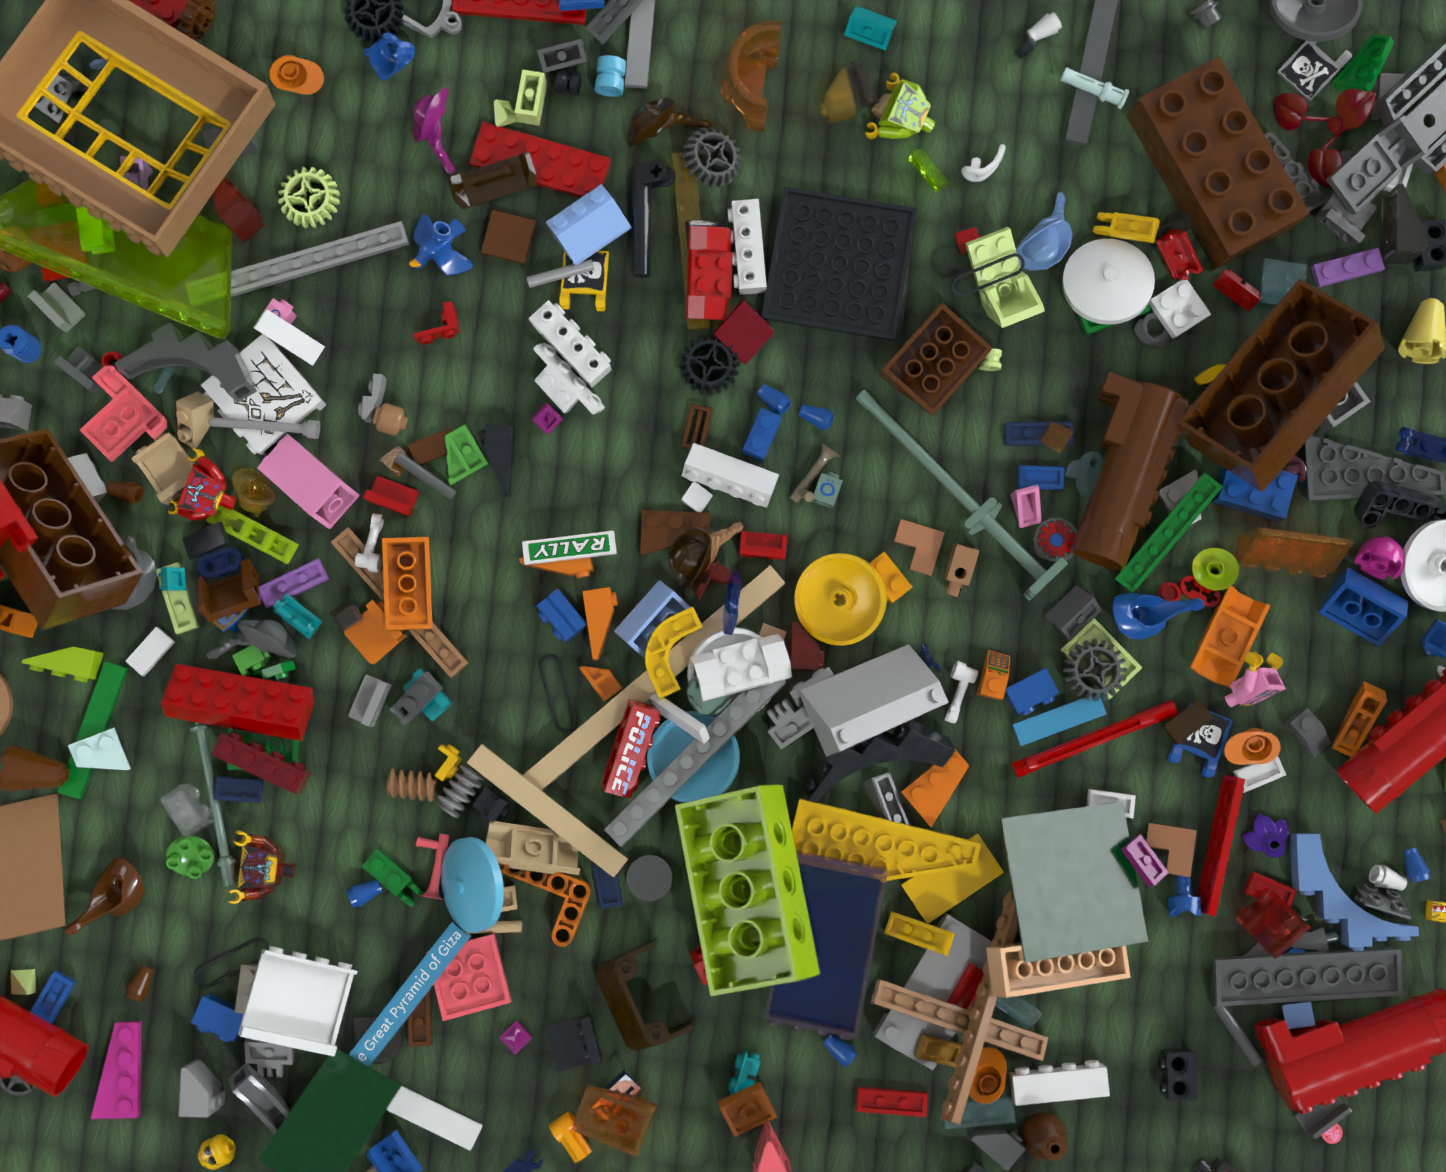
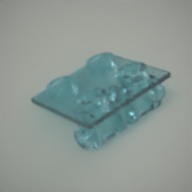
[1261,258,1307,305]

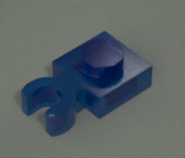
[502,1149,544,1172]

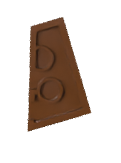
[640,510,710,556]

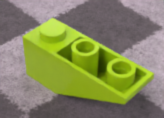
[22,647,104,683]

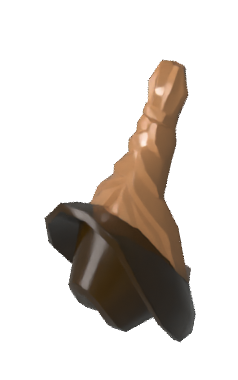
[669,522,744,590]

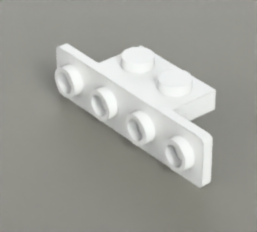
[533,343,605,414]

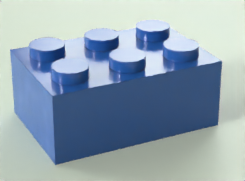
[1212,467,1298,522]

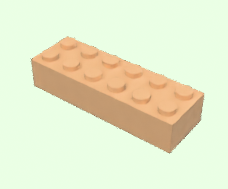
[986,943,1131,998]

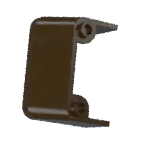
[595,938,694,1051]

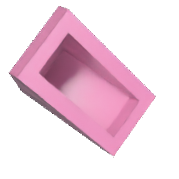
[1010,485,1042,528]

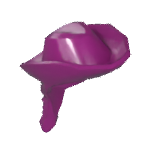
[413,87,456,175]

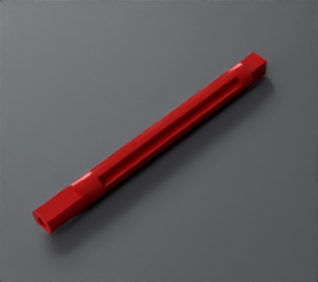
[1011,700,1177,778]

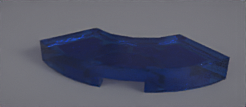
[723,572,742,635]

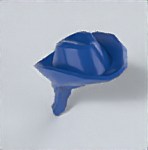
[1112,593,1205,640]

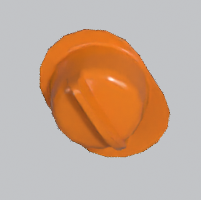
[270,55,324,95]
[1224,728,1281,765]
[969,1047,1007,1104]

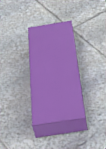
[260,558,330,609]

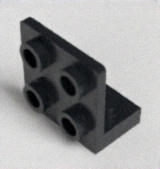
[546,1013,603,1071]

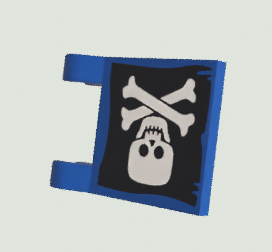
[1167,703,1233,778]

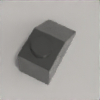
[1282,708,1331,758]
[968,1129,1026,1171]

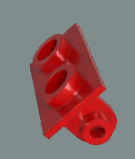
[1213,269,1262,312]

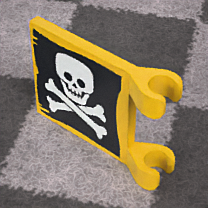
[559,251,609,312]

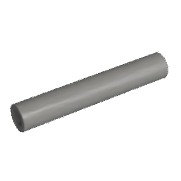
[526,259,594,288]

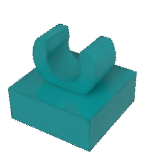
[158,567,186,592]

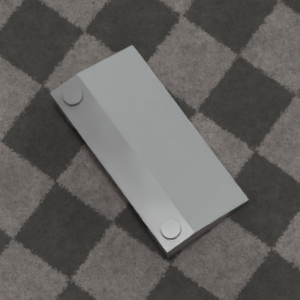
[798,644,949,756]
[873,912,992,1070]

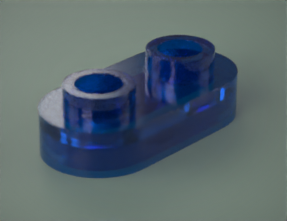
[197,548,244,578]

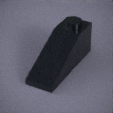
[481,424,516,497]

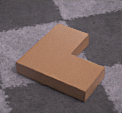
[894,519,945,576]
[1146,823,1197,878]

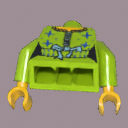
[865,73,935,139]

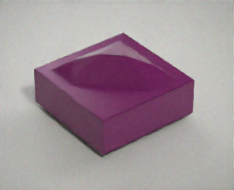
[531,403,563,435]
[499,1020,533,1055]

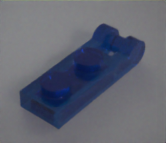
[1395,427,1446,464]

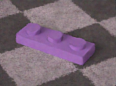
[1311,248,1385,288]

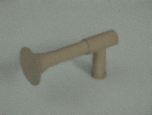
[789,443,840,503]

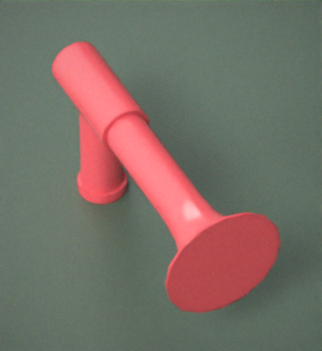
[416,834,450,900]

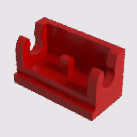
[1155,229,1203,280]
[739,531,787,560]

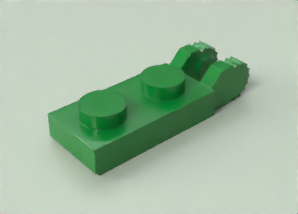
[362,848,425,907]

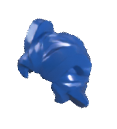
[363,33,415,81]

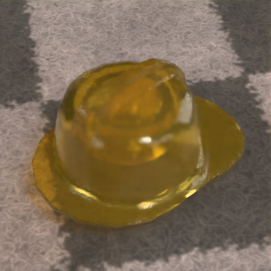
[232,468,276,517]

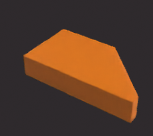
[579,666,623,702]

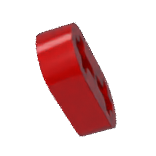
[1178,575,1221,608]

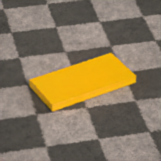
[901,833,1004,924]

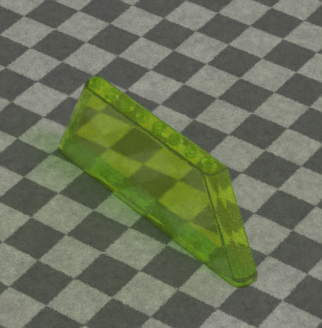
[0,179,232,339]

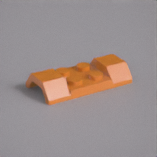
[1189,586,1270,688]

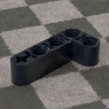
[1354,481,1446,529]

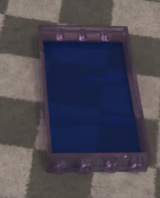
[764,850,888,1040]

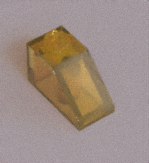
[821,68,856,124]

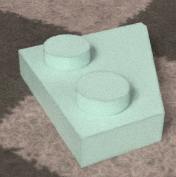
[68,727,131,770]

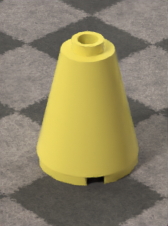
[1398,298,1446,364]

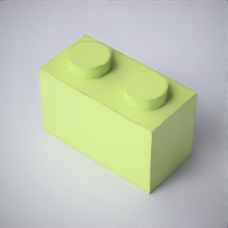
[515,70,547,126]

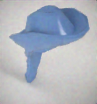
[1016,192,1072,271]

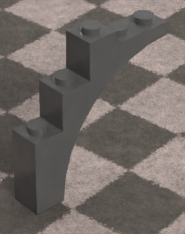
[115,322,257,403]
[228,1063,291,1135]

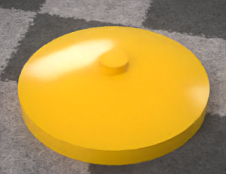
[795,553,887,645]

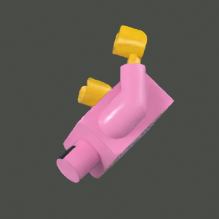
[1225,651,1286,707]

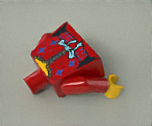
[168,448,236,521]

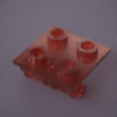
[696,558,731,604]

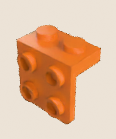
[344,600,407,664]

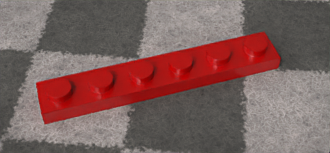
[1197,775,1245,916]

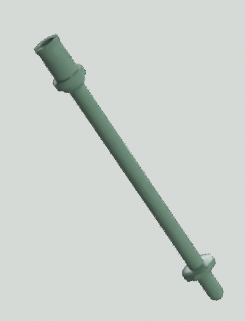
[190,722,238,887]

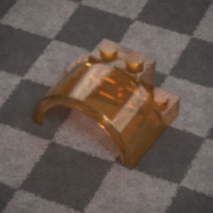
[721,21,782,132]

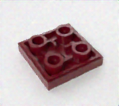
[712,300,775,365]

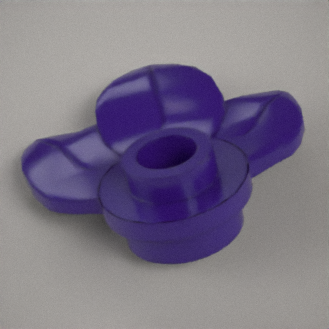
[1242,814,1289,858]

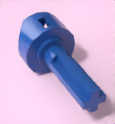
[1168,875,1201,917]

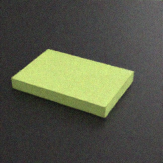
[1060,618,1142,699]

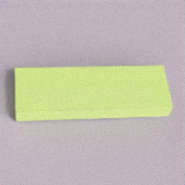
[156,562,200,635]

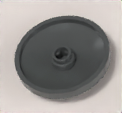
[1269,0,1363,42]

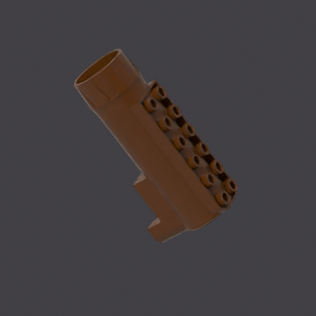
[1070,371,1192,570]

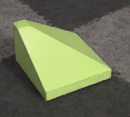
[494,100,517,127]
[11,969,36,995]

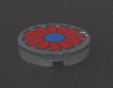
[1033,518,1077,563]

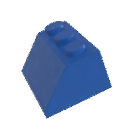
[1319,567,1408,647]

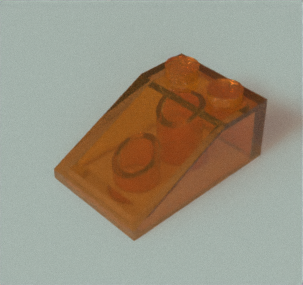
[572,1085,658,1157]

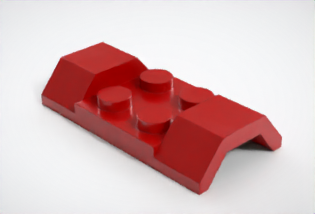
[686,226,733,321]

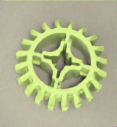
[278,167,340,228]

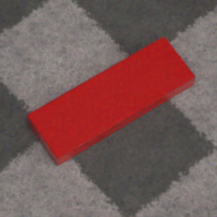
[856,1086,928,1117]

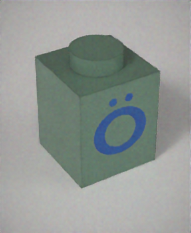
[811,472,843,509]

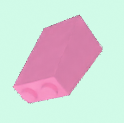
[257,434,360,529]

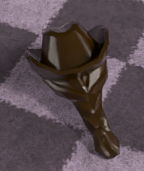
[627,98,711,147]

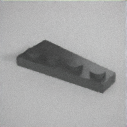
[1264,131,1329,212]

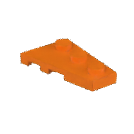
[901,749,969,828]

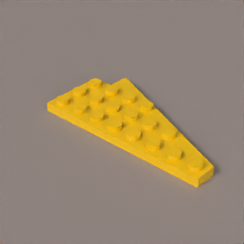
[792,798,981,894]

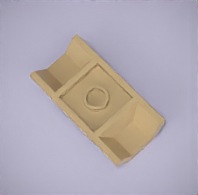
[485,821,580,875]

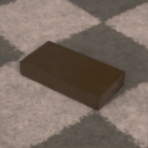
[1162,699,1214,745]

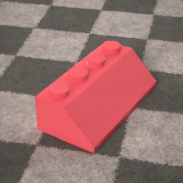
[752,1121,791,1172]

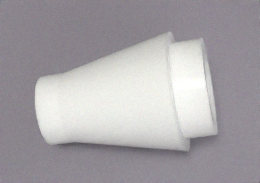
[1027,12,1062,41]
[1369,864,1407,891]

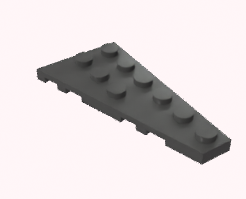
[1302,435,1446,501]

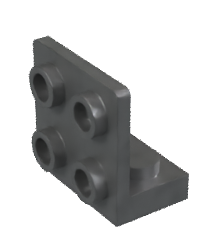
[34,69,88,123]
[1315,191,1377,245]

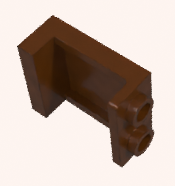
[195,559,261,622]

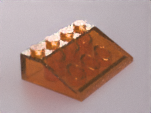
[1236,528,1353,578]

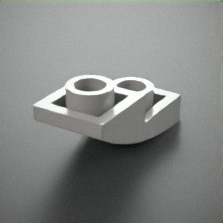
[358,374,386,423]

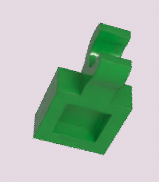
[253,661,296,681]

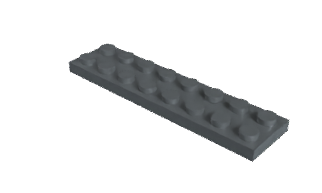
[1213,947,1403,1006]

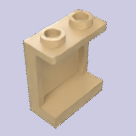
[131,433,195,506]

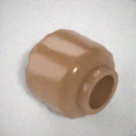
[373,403,408,436]

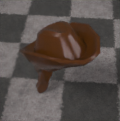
[64,856,144,935]

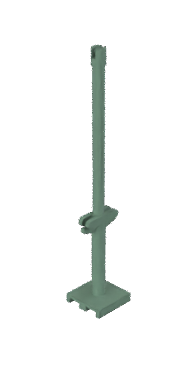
[856,390,1068,601]

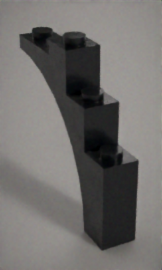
[804,720,956,803]

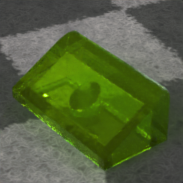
[910,149,949,193]

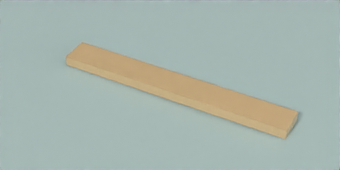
[467,744,628,878]

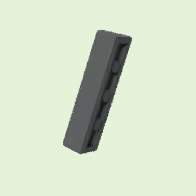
[863,771,909,825]

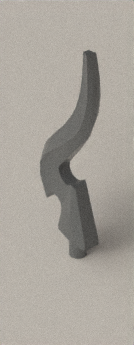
[1243,915,1338,956]

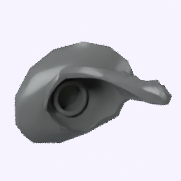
[112,536,157,610]
[206,620,297,659]

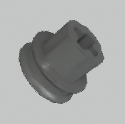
[1188,0,1221,29]

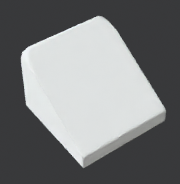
[681,482,713,512]

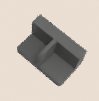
[54,346,103,394]

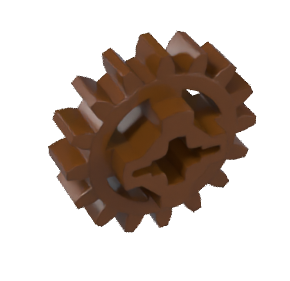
[178,0,217,41]

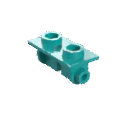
[273,593,323,639]
[728,1048,761,1095]

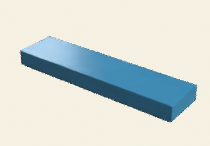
[1012,695,1107,746]

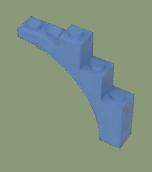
[1289,833,1419,951]

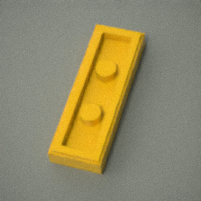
[884,911,955,956]

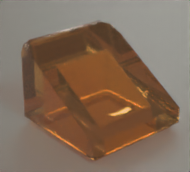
[1040,422,1074,453]
[380,446,411,478]

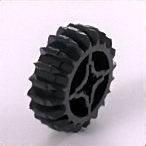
[344,0,405,43]
[679,334,740,396]

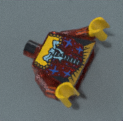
[227,830,296,904]

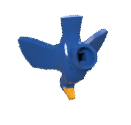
[409,214,473,276]

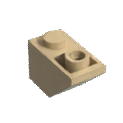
[176,391,214,448]

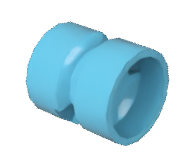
[594,55,626,97]

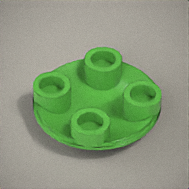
[166,836,214,879]

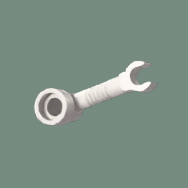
[355,513,384,573]
[945,661,978,723]

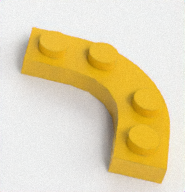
[645,607,703,699]

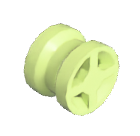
[979,349,1002,371]

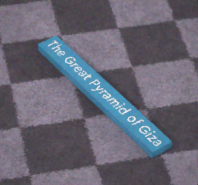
[349,921,471,1067]

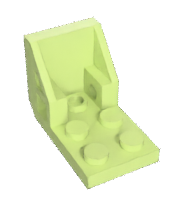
[965,227,1045,328]

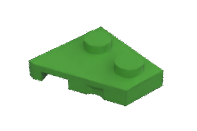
[445,424,489,485]

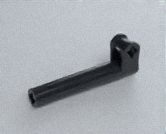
[632,161,676,278]

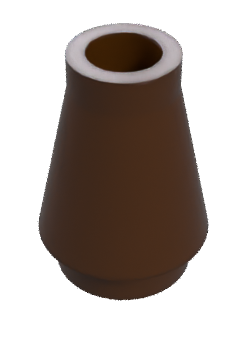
[107,481,144,504]
[125,965,154,1002]

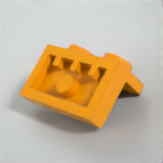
[869,552,912,605]

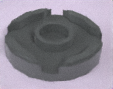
[627,854,673,901]

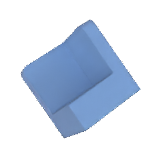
[1282,1001,1315,1029]

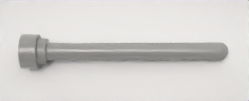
[208,417,320,439]

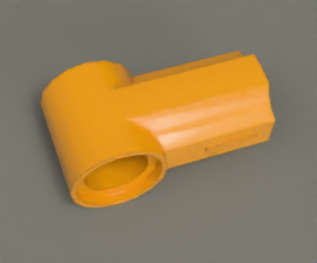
[549,1111,592,1163]

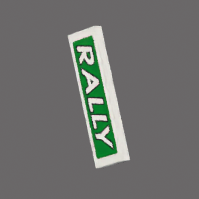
[522,531,617,565]

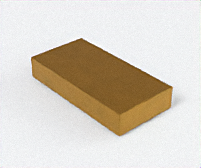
[914,1034,962,1067]

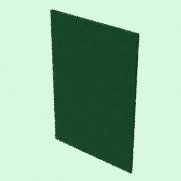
[258,1049,402,1172]

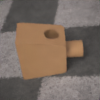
[944,543,979,597]

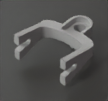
[402,0,462,38]

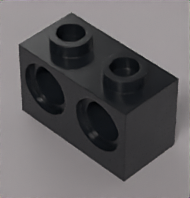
[1410,219,1446,272]
[1158,1048,1197,1101]

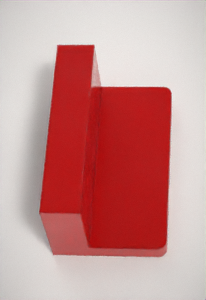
[363,476,419,517]

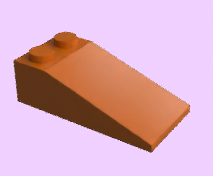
[382,537,432,631]

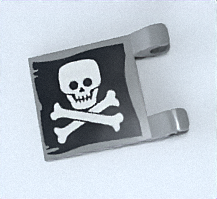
[1276,40,1352,102]

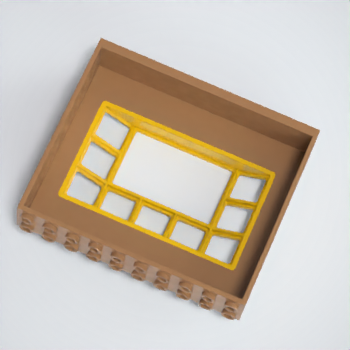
[0,0,276,258]

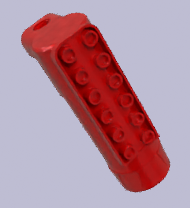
[1335,668,1446,814]
[1253,988,1446,1114]
[0,995,89,1097]

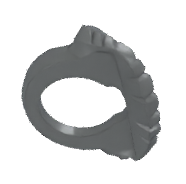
[1134,313,1171,348]

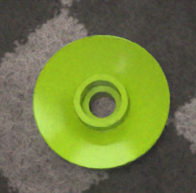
[1192,548,1239,590]

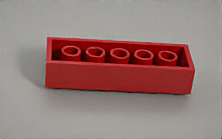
[161,664,315,741]

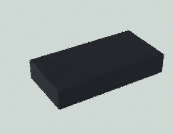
[182,522,230,560]

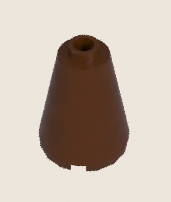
[0,745,70,791]
[1021,1112,1068,1161]

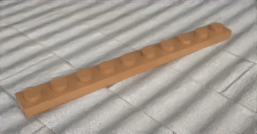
[941,891,1018,1124]

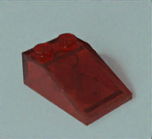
[1235,889,1311,959]

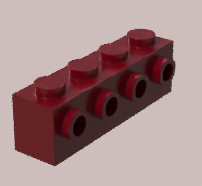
[211,731,312,794]

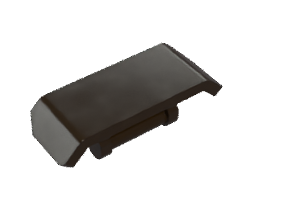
[448,152,537,209]

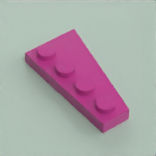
[91,1021,141,1119]

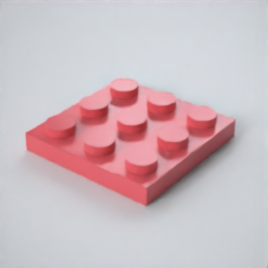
[426,933,512,1021]

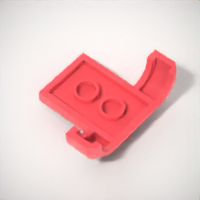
[80,366,167,462]

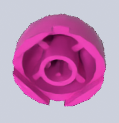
[1355,536,1404,579]

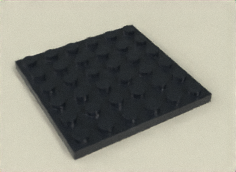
[762,186,917,341]

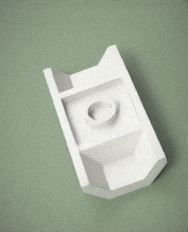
[689,634,792,702]

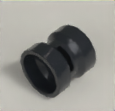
[555,70,581,96]

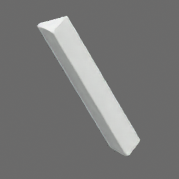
[386,1086,483,1150]

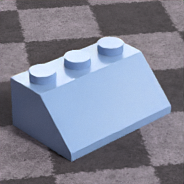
[546,184,631,265]
[614,580,698,659]

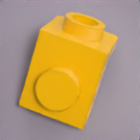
[435,744,462,781]

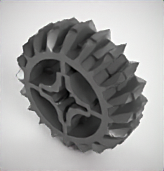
[681,126,742,189]
[1063,639,1127,701]

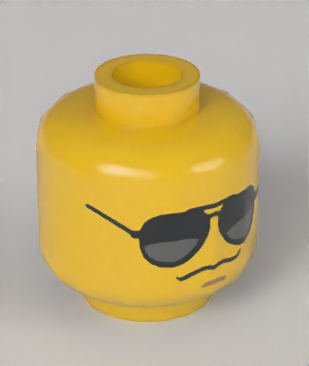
[198,1134,235,1170]

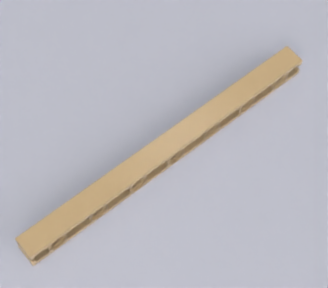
[523,565,785,790]

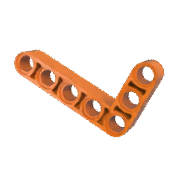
[498,863,592,947]

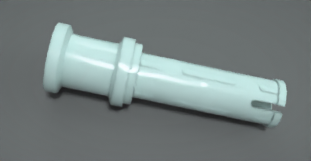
[1060,67,1129,109]

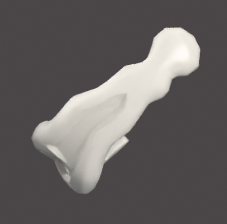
[961,144,1006,182]

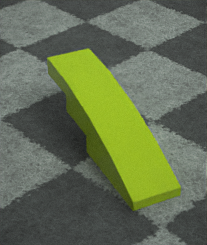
[206,506,299,564]

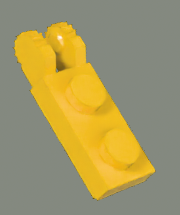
[1093,212,1160,243]

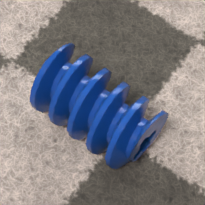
[0,325,42,363]

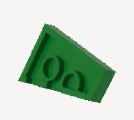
[1332,34,1394,91]

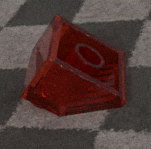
[790,622,824,671]

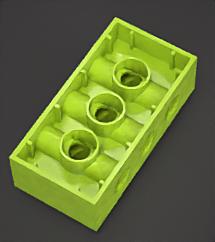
[675,785,820,996]

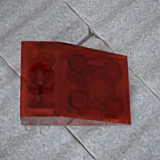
[212,176,264,243]

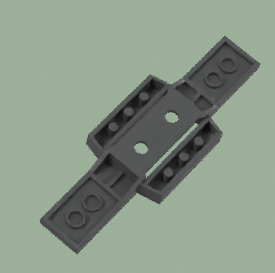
[1326,43,1446,215]

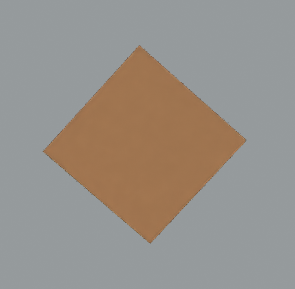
[0,793,65,941]

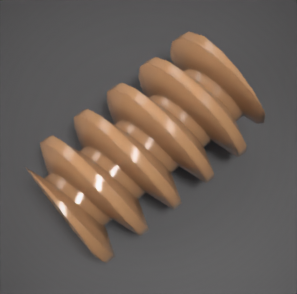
[387,768,438,802]

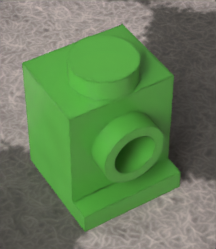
[232,645,272,677]

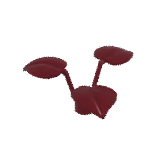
[1274,89,1376,188]

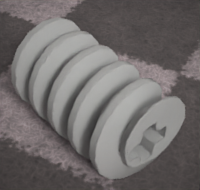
[438,765,485,818]

